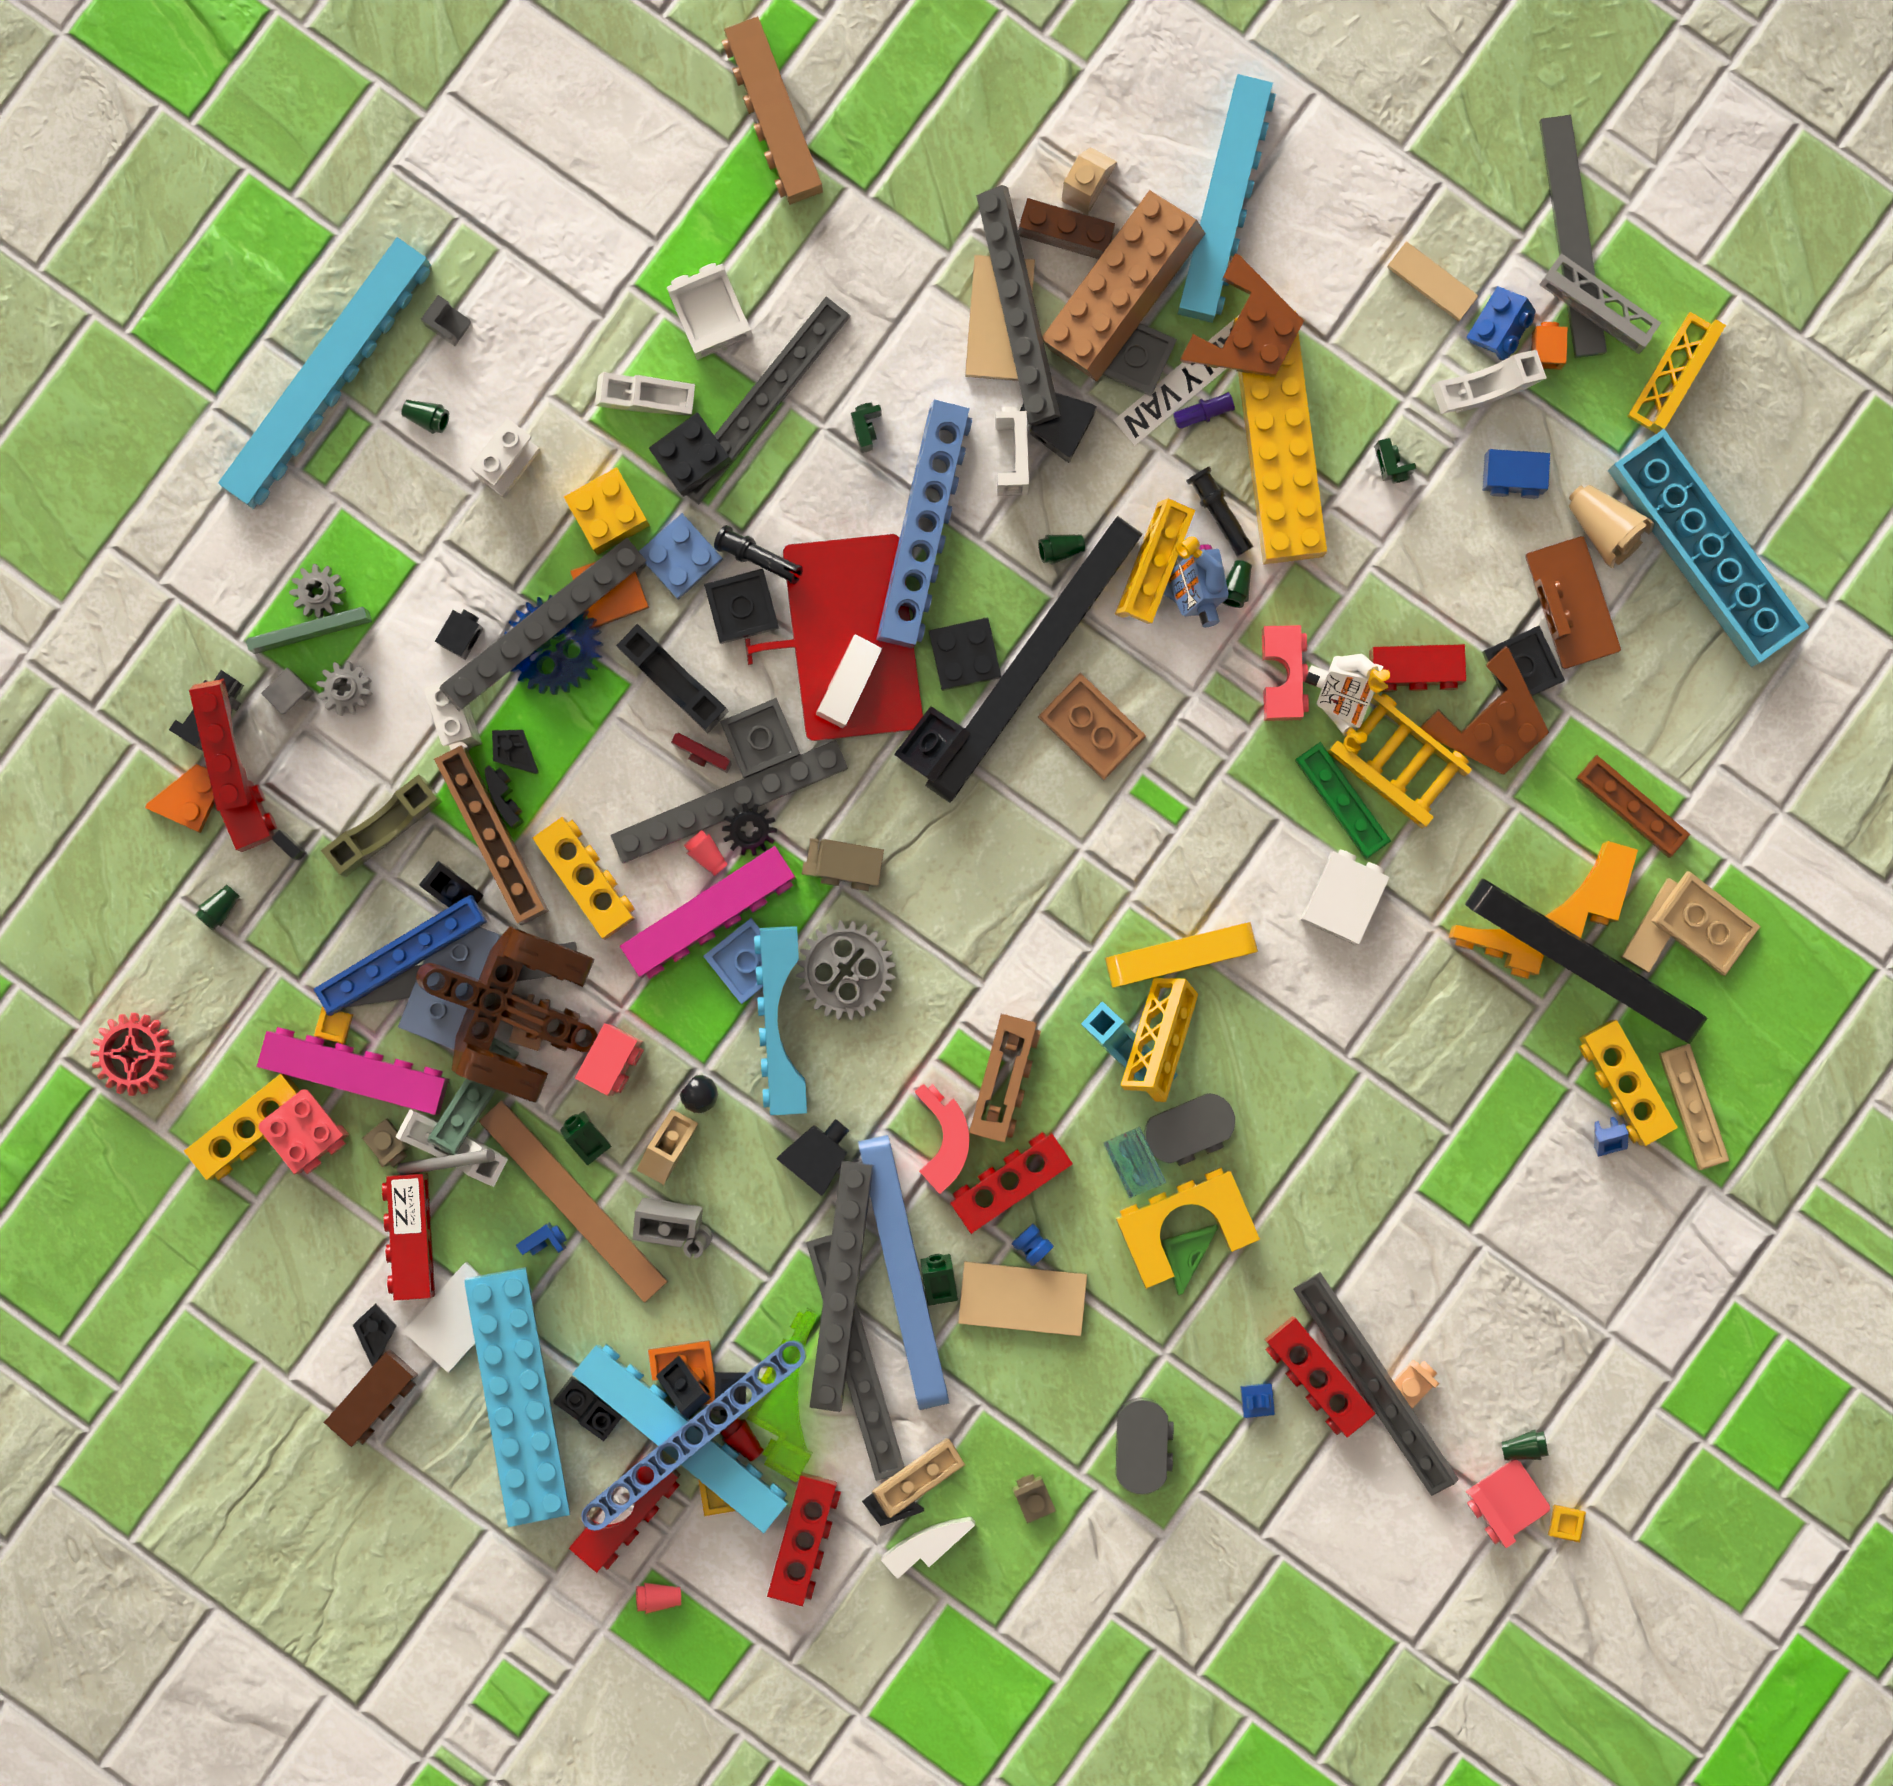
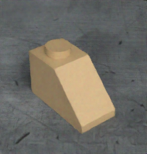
[637,1109,698,1185]

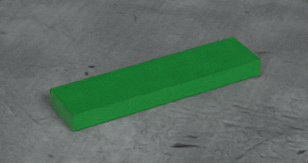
[1295,742,1391,860]

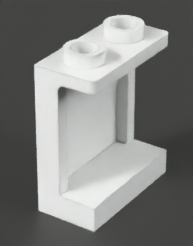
[667,263,753,360]
[995,407,1029,496]
[470,418,540,498]
[424,680,482,750]
[1300,849,1389,945]

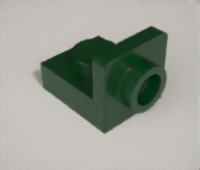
[851,403,882,453]
[1374,438,1417,484]
[560,1111,612,1166]
[920,1254,958,1306]

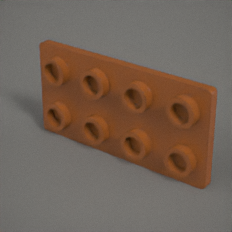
[1525,536,1621,669]

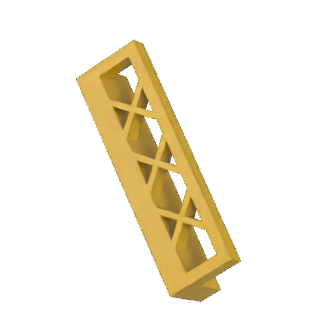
[1627,312,1726,434]
[1115,498,1195,624]
[1121,978,1198,1102]

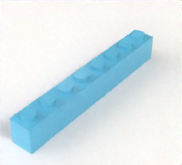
[1178,74,1276,323]
[572,1344,789,1533]

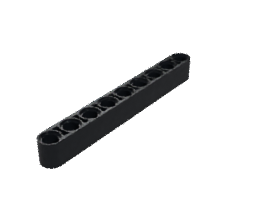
[1465,878,1708,1044]

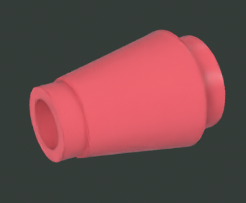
[684,830,728,876]
[636,1583,681,1614]

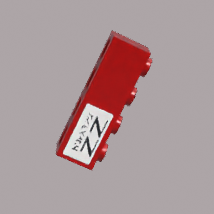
[382,1173,435,1301]

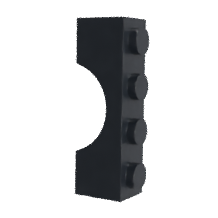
[616,624,729,733]

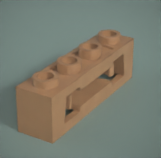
[969,1013,1041,1143]

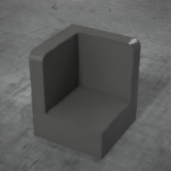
[421,295,471,346]

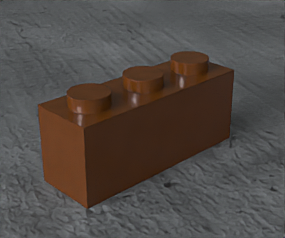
[1018,198,1115,259]
[323,1350,418,1447]

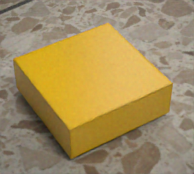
[314,1007,353,1044]
[1548,1504,1586,1543]

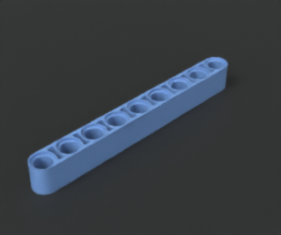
[858,1135,950,1410]
[581,1340,807,1531]

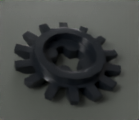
[722,803,777,856]

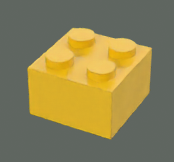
[564,467,650,555]

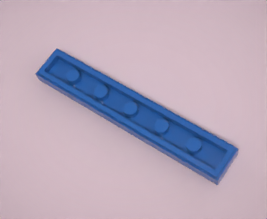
[314,895,487,1016]

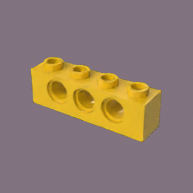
[532,817,635,940]
[1579,1020,1678,1146]
[184,1074,300,1181]

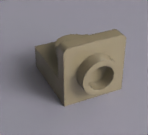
[362,1118,410,1168]
[1013,1474,1056,1523]

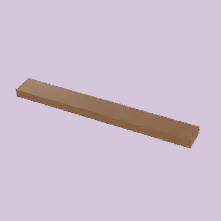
[479,1100,668,1303]

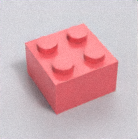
[575,1023,644,1096]

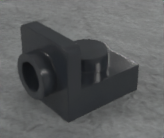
[714,1372,746,1416]

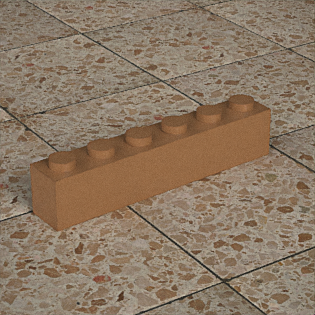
[722,16,823,205]
[434,745,549,925]

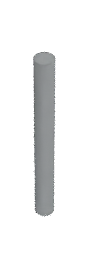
[397,1149,495,1175]

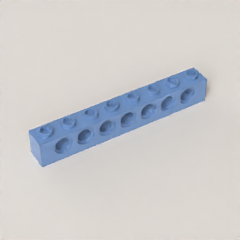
[876,399,972,648]

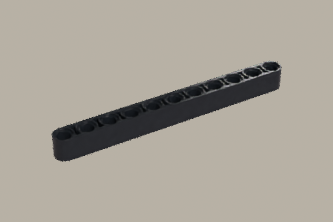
[925,516,1143,803]

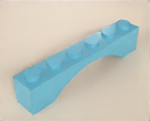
[754,926,807,1115]

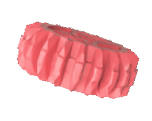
[90,1013,176,1096]

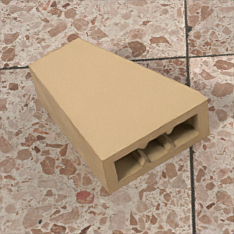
[1062,147,1117,215]

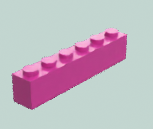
[620,846,796,979]
[256,1027,449,1115]

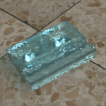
[1103,1126,1166,1198]

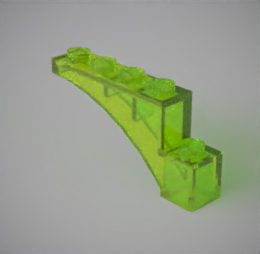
[746,1308,819,1483]

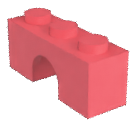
[1262,625,1309,721]

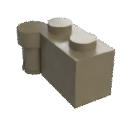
[802,838,884,891]

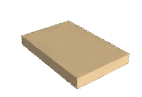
[1651,872,1761,976]

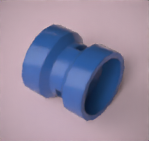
[1011,1223,1054,1266]

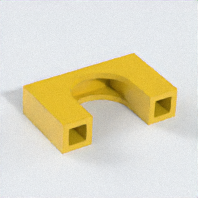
[1116,1168,1260,1289]

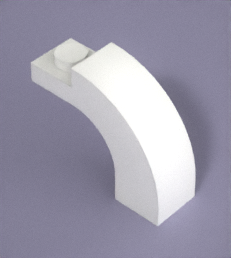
[1431,350,1546,414]
[396,1109,508,1187]

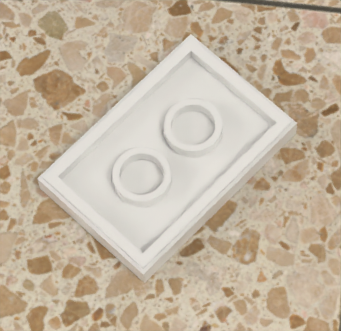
[403,1262,481,1373]

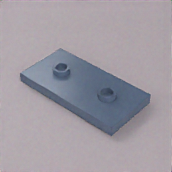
[398,927,501,1049]

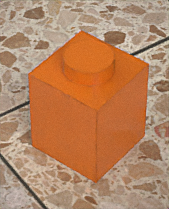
[1531,322,1568,370]

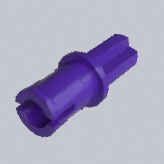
[1173,392,1235,429]

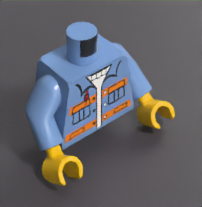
[1163,537,1228,628]

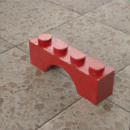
[189,679,252,811]
[568,1450,681,1573]

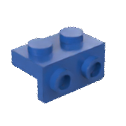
[1466,286,1536,361]

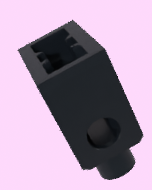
[1020,392,1097,463]
[777,1119,850,1196]

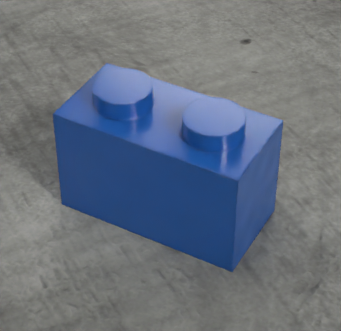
[1482,449,1550,499]

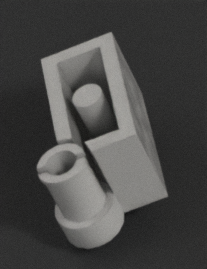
[632,1198,713,1258]

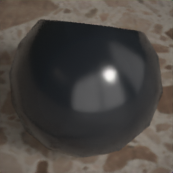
[679,1075,718,1113]

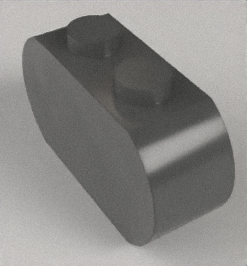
[1144,1093,1235,1166]
[1115,1397,1174,1494]

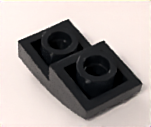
[484,765,524,829]
[553,1376,623,1441]

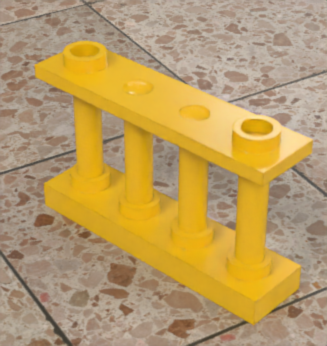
[1328,693,1472,829]

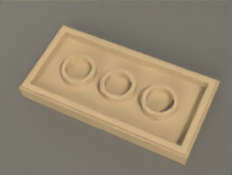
[965,255,1035,381]
[958,1261,1087,1336]

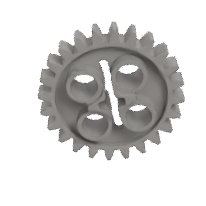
[796,920,896,1020]

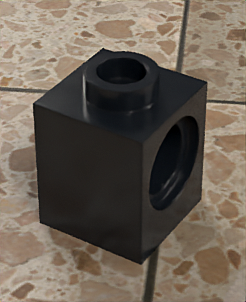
[435,609,484,660]

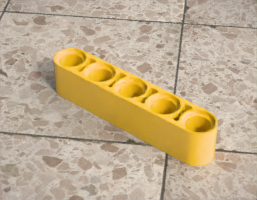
[1105,922,1258,988]

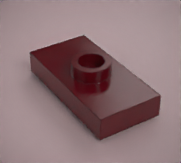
[671,733,732,773]

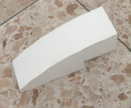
[595,372,695,415]
[815,634,882,728]
[881,1517,975,1579]

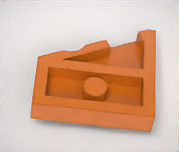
[145,764,215,833]

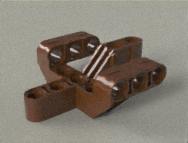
[416,926,598,1103]

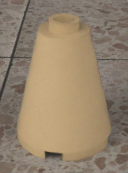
[1569,485,1654,568]

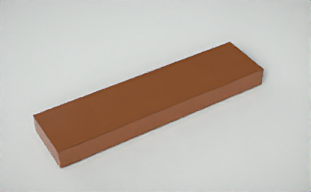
[1576,755,1691,858]

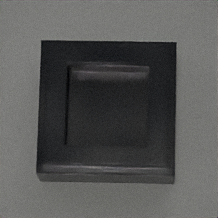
[272,830,307,860]

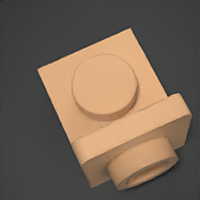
[1393,1360,1439,1408]

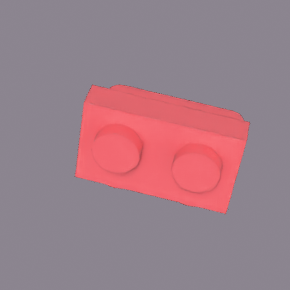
[259,1089,349,1174]
[1465,1459,1550,1548]

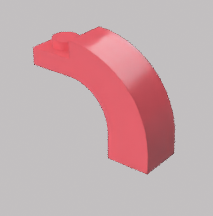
[915,1084,969,1194]

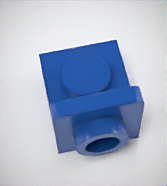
[516,1222,567,1256]

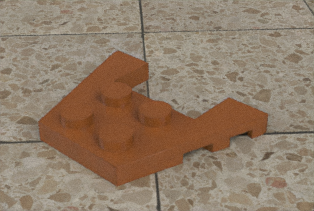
[1180,253,1304,377]
[1420,646,1549,775]

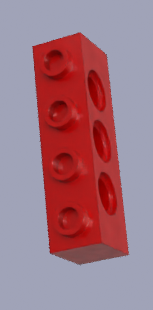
[950,1132,1073,1234]
[1264,1316,1376,1438]
[767,1472,841,1607]

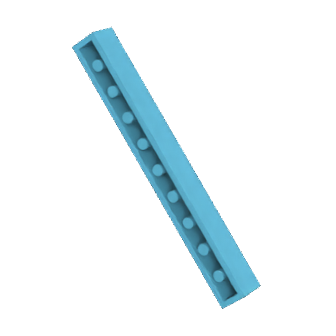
[218,237,431,509]

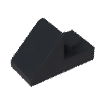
[419,861,484,907]
[656,1356,711,1419]

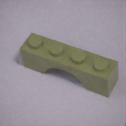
[321,774,443,877]

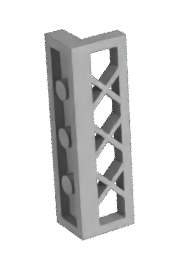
[1539,253,1661,354]

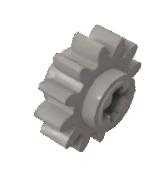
[289,564,346,618]
[317,661,373,716]

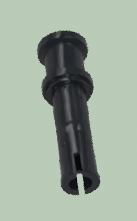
[1186,466,1254,557]
[714,525,803,584]

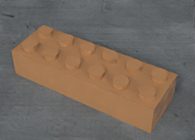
[1042,190,1206,382]

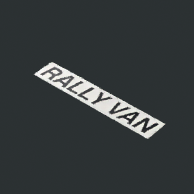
[1113,314,1240,446]

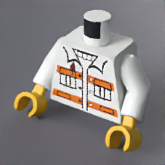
[1305,654,1390,752]

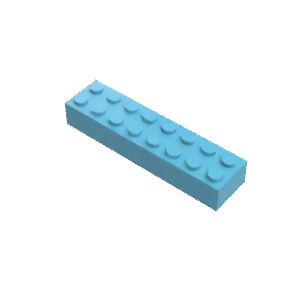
[1607,429,1809,667]
[464,1267,570,1527]

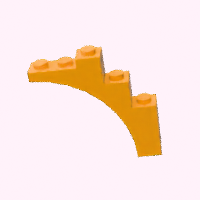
[1448,841,1638,979]

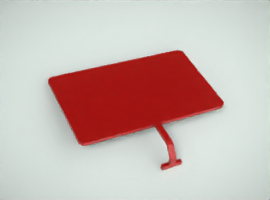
[745,534,923,741]

